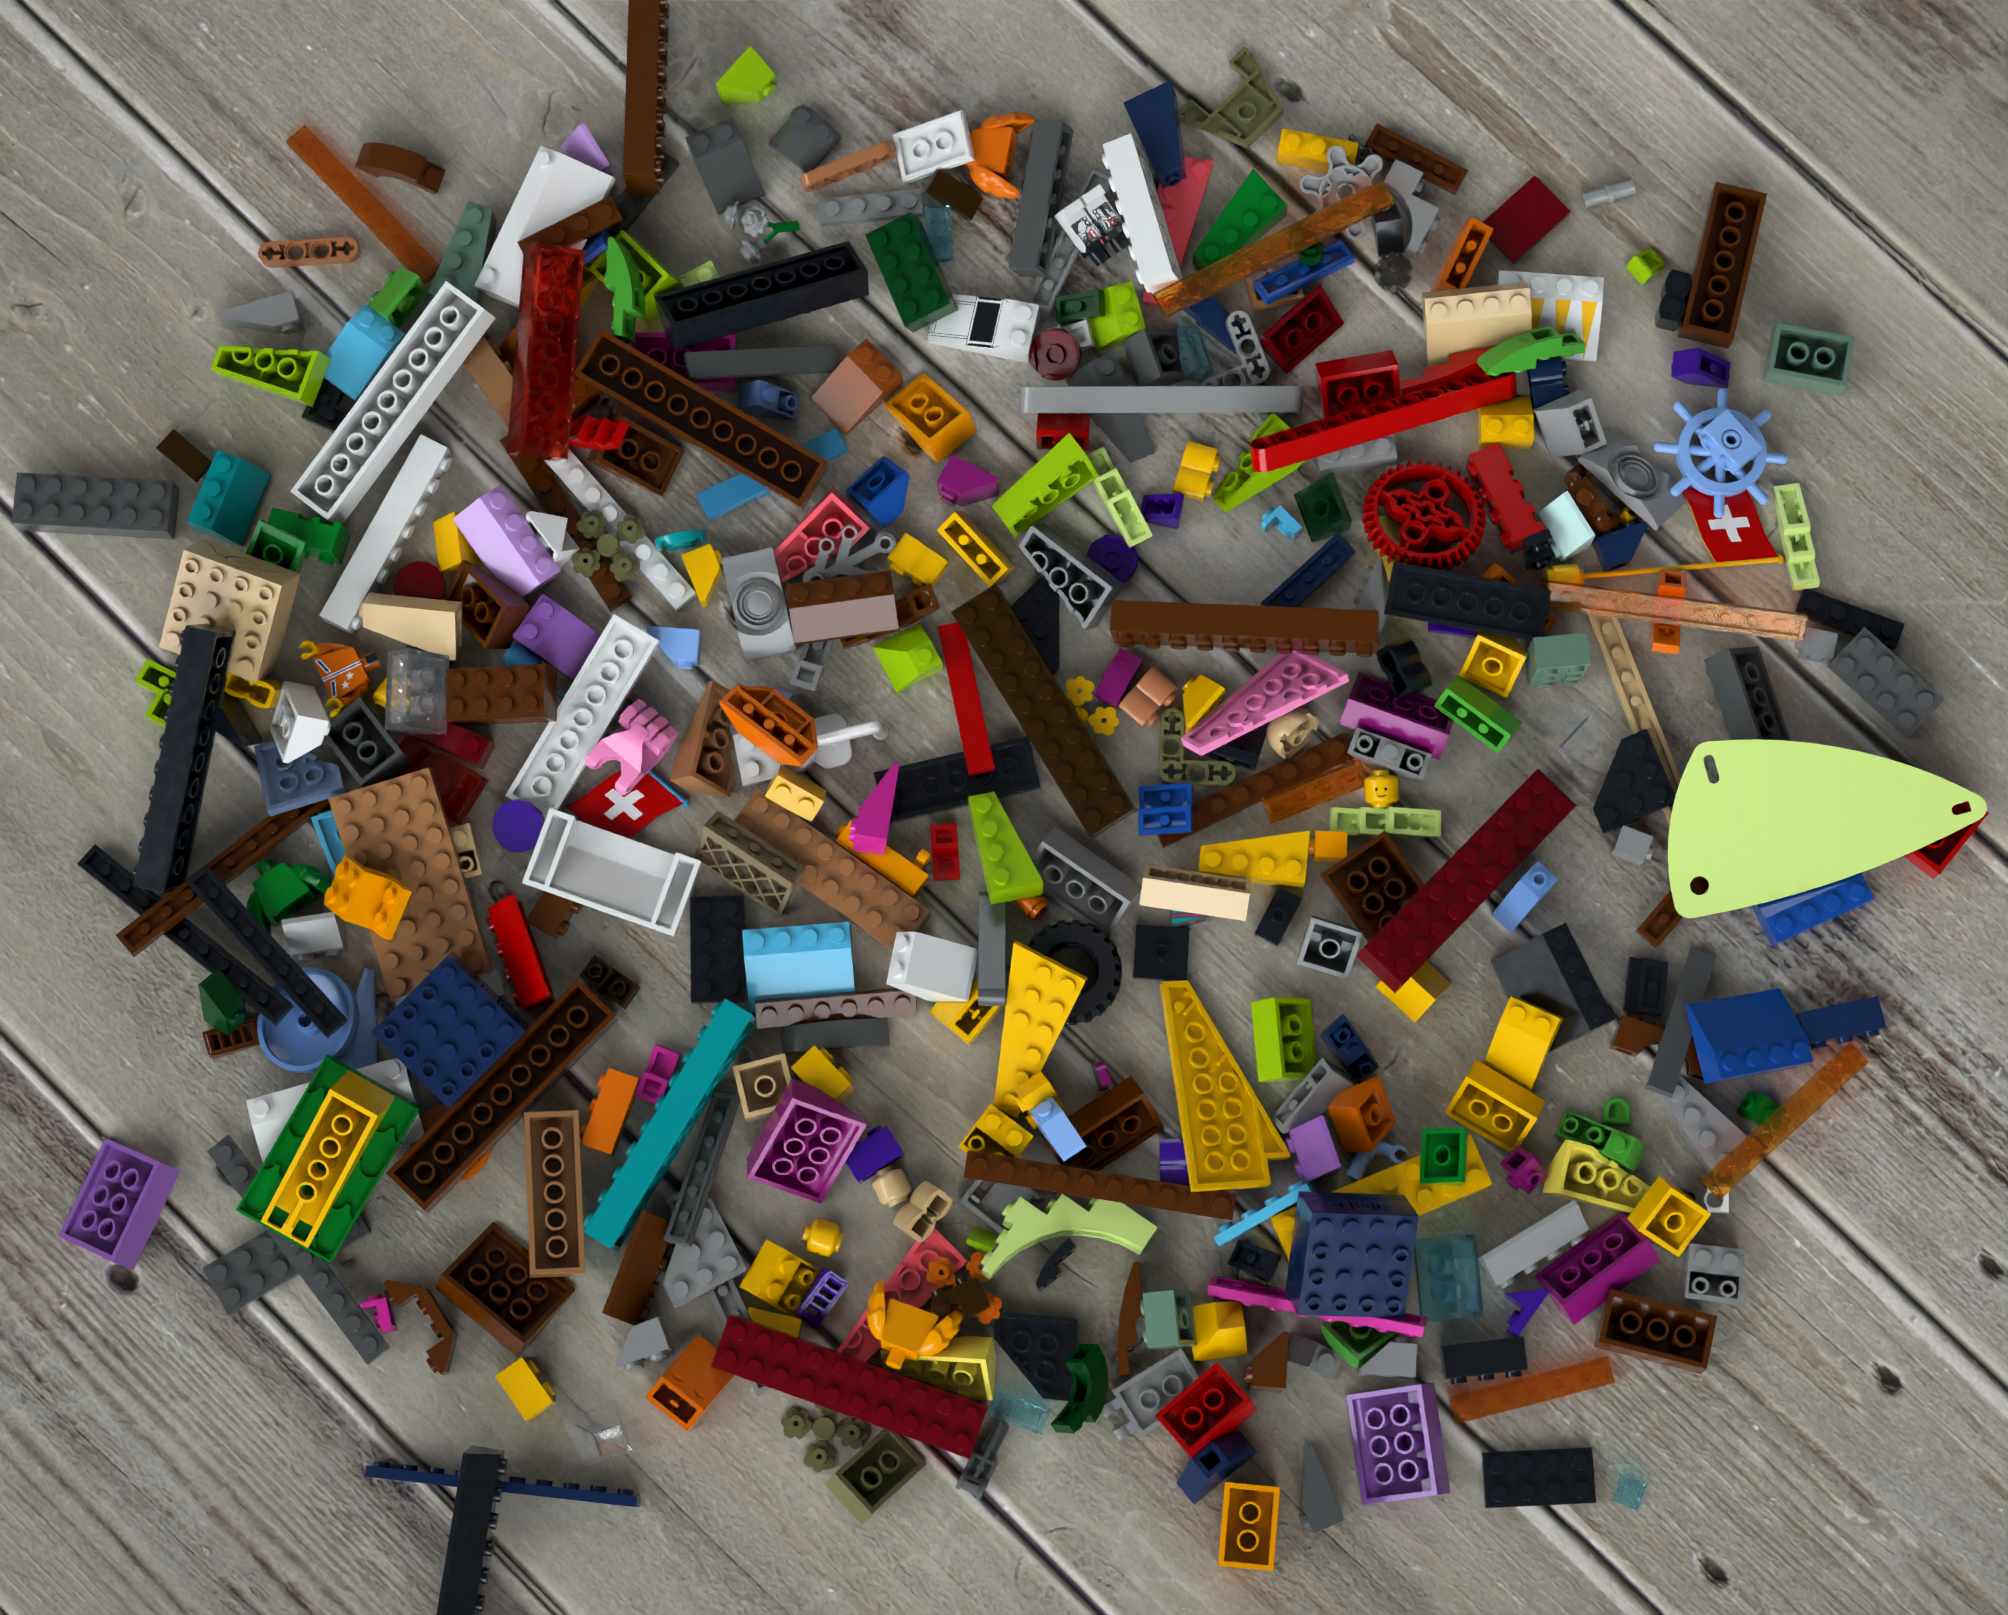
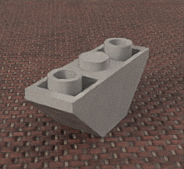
[1347,727,1432,780]

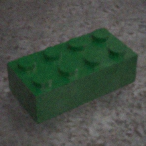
[865,212,959,332]

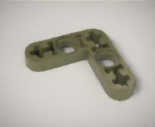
[1159,708,1236,787]

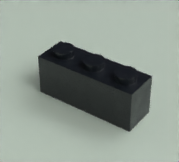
[1440,1337,1528,1384]

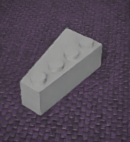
[1653,1075,1764,1183]

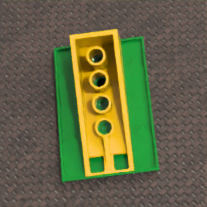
[236,1054,422,1264]

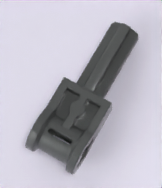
[955,1419,1009,1500]

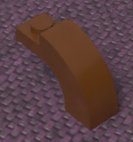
[355,142,446,194]

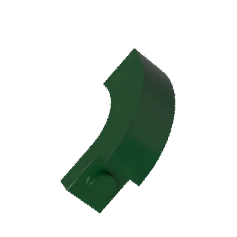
[1051,1344,1108,1434]

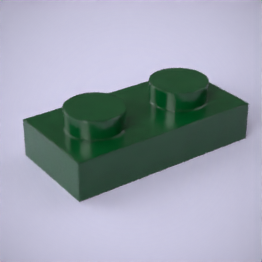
[1055,289,1105,324]

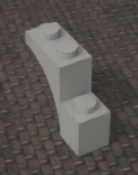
[1382,159,1441,260]

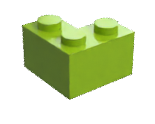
[134,658,176,729]

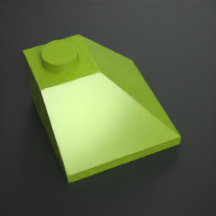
[716,46,777,105]
[873,623,944,693]

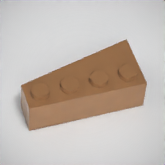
[463,332,537,432]

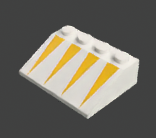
[1496,270,1604,362]

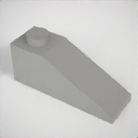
[217,291,304,334]
[1271,1057,1354,1134]

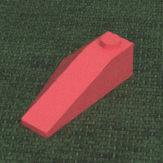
[774,487,870,583]

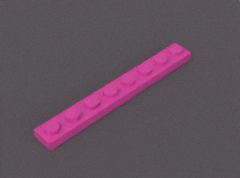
[1207,1275,1428,1338]

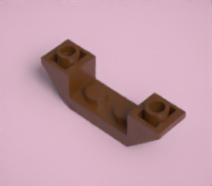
[383,1280,458,1375]

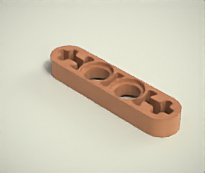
[800,140,897,192]
[258,237,360,268]

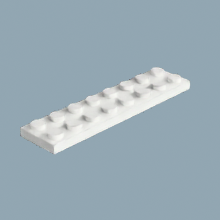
[505,614,660,819]

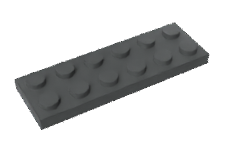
[202,1214,371,1315]

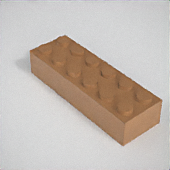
[523,1110,585,1278]

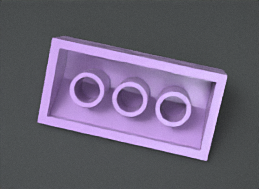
[452,484,561,599]

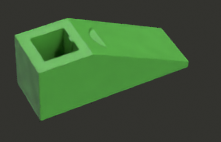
[1555,1110,1646,1172]

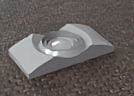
[1577,431,1686,531]
[722,547,797,661]

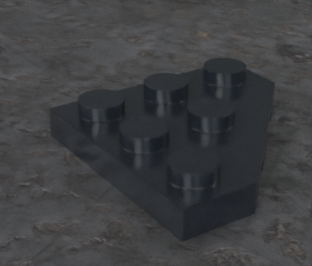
[1012,577,1060,675]
[1593,729,1675,834]
[994,1312,1078,1401]

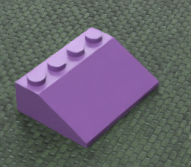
[59,1138,180,1270]
[1346,1383,1450,1505]

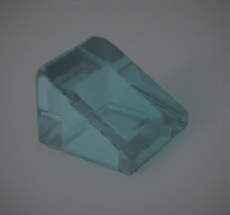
[1611,1474,1647,1511]

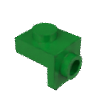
[1736,1091,1786,1135]

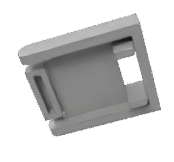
[959,1179,1044,1234]

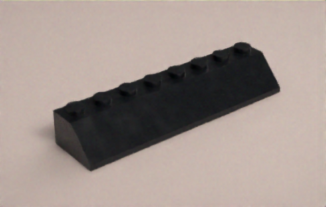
[654,241,869,351]
[436,1445,508,1615]

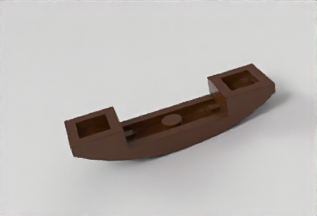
[840,583,940,649]

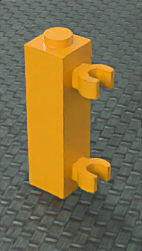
[835,820,932,899]

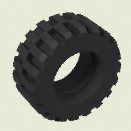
[1026,919,1122,1025]

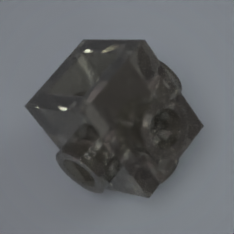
[1374,251,1413,296]

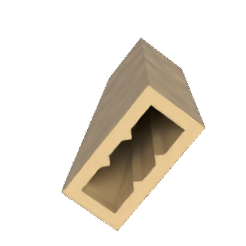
[359,593,463,661]

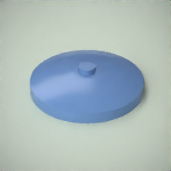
[257,967,359,1074]

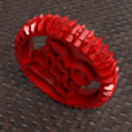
[1362,459,1486,571]

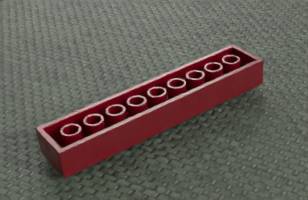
[1356,769,1577,993]
[711,1313,988,1459]

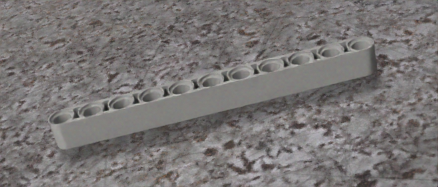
[1020,386,1303,413]

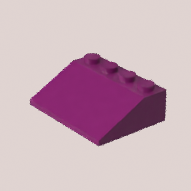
[747,1079,867,1203]

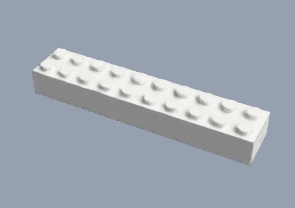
[290,281,495,524]

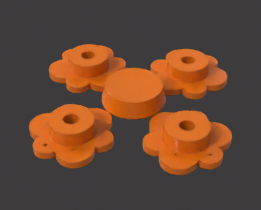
[926,1252,1002,1324]

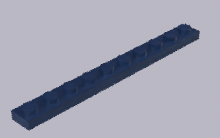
[365,1461,640,1507]

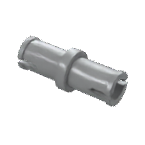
[1581,178,1636,208]

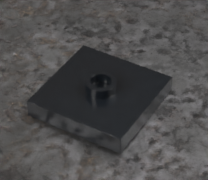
[1133,924,1190,981]

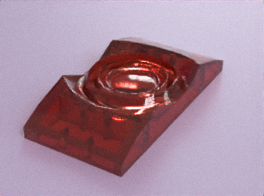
[395,732,489,825]

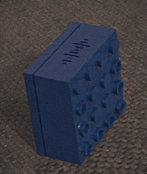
[371,951,529,1108]
[1285,1191,1419,1318]

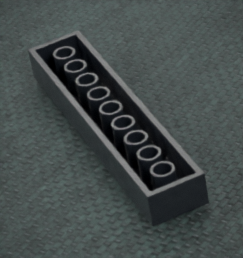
[133,623,236,894]

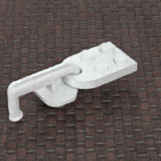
[733,714,888,787]

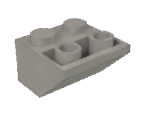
[1534,389,1607,457]
[1683,1243,1745,1305]
[616,1317,674,1372]

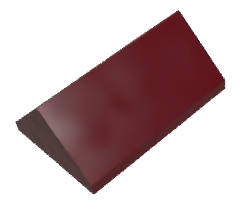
[1260,285,1344,373]

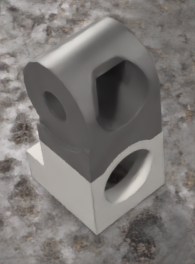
[1680,1187,1729,1214]

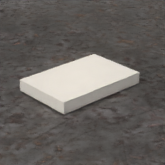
[893,110,975,184]

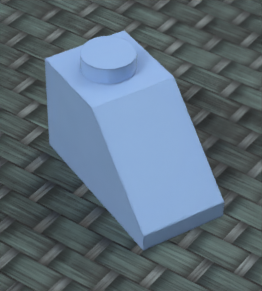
[647,626,702,669]
[1030,1097,1086,1161]

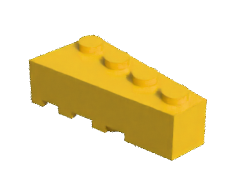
[1198,831,1310,888]

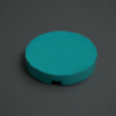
[654,530,708,551]

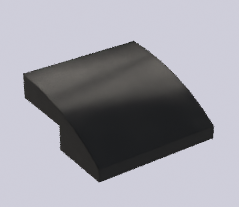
[1036,1238,1076,1292]

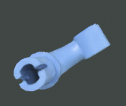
[1346,1140,1408,1181]

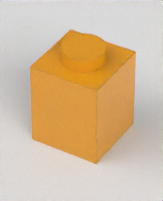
[1308,831,1347,862]

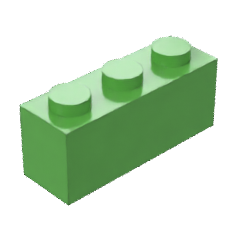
[1434,675,1522,754]

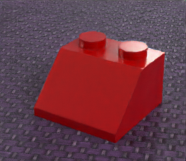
[1036,413,1090,451]

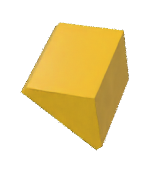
[433,511,485,573]
[1375,961,1451,1023]

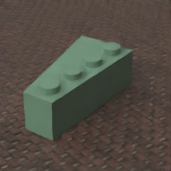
[427,201,497,306]

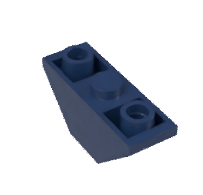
[1320,1014,1379,1084]
[1177,1431,1257,1505]

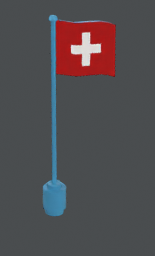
[502,643,690,839]

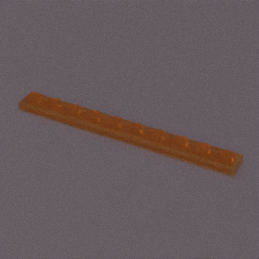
[1153,180,1395,318]
[1540,579,1808,642]

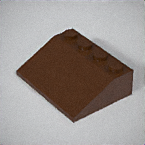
[1320,831,1424,942]
[436,1222,575,1357]

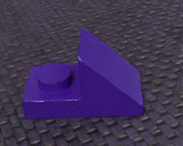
[1504,1288,1549,1337]

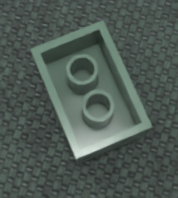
[1763,322,1855,396]
[1525,632,1591,689]

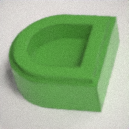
[1602,1097,1631,1125]

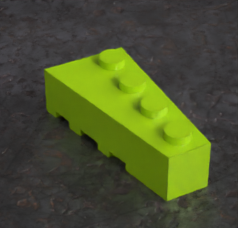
[968,792,1043,905]

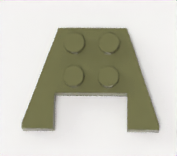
[1179,46,1284,149]

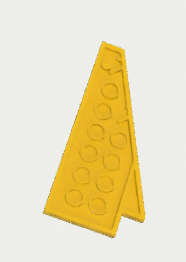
[1159,980,1291,1192]

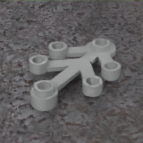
[803,524,896,582]

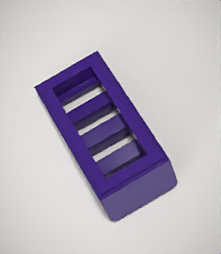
[794,1266,849,1327]

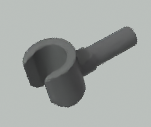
[1348,134,1374,163]

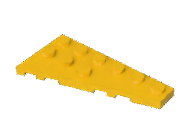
[994,941,1088,1118]

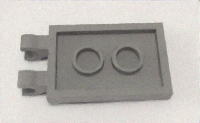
[1101,1348,1199,1442]

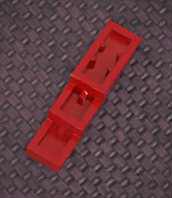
[1400,345,1496,395]
[563,415,630,450]

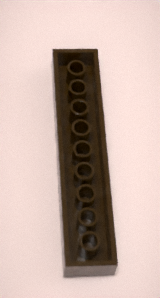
[951,584,1137,838]

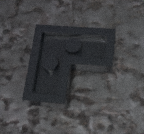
[301,378,350,432]

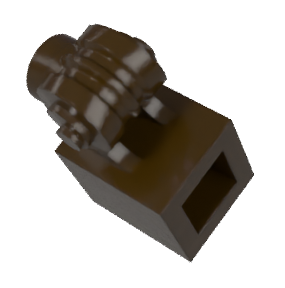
[931,1274,991,1319]

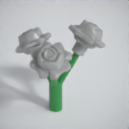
[724,201,799,265]

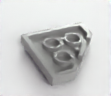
[663,1198,748,1309]

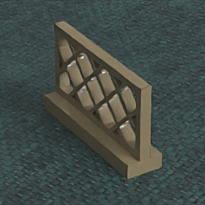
[693,810,806,917]

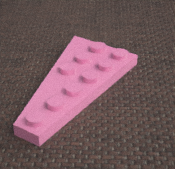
[1181,650,1349,756]

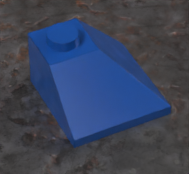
[845,456,909,528]

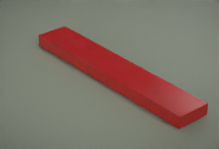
[938,622,995,776]

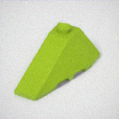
[1212,412,1306,513]

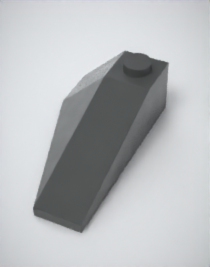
[1066,352,1155,463]

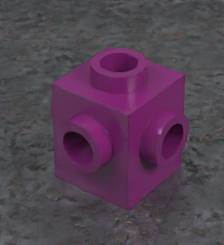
[1499,1145,1547,1195]

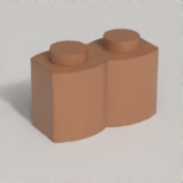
[1118,667,1178,729]

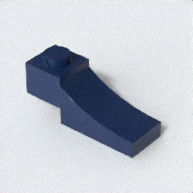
[1176,279,1250,355]

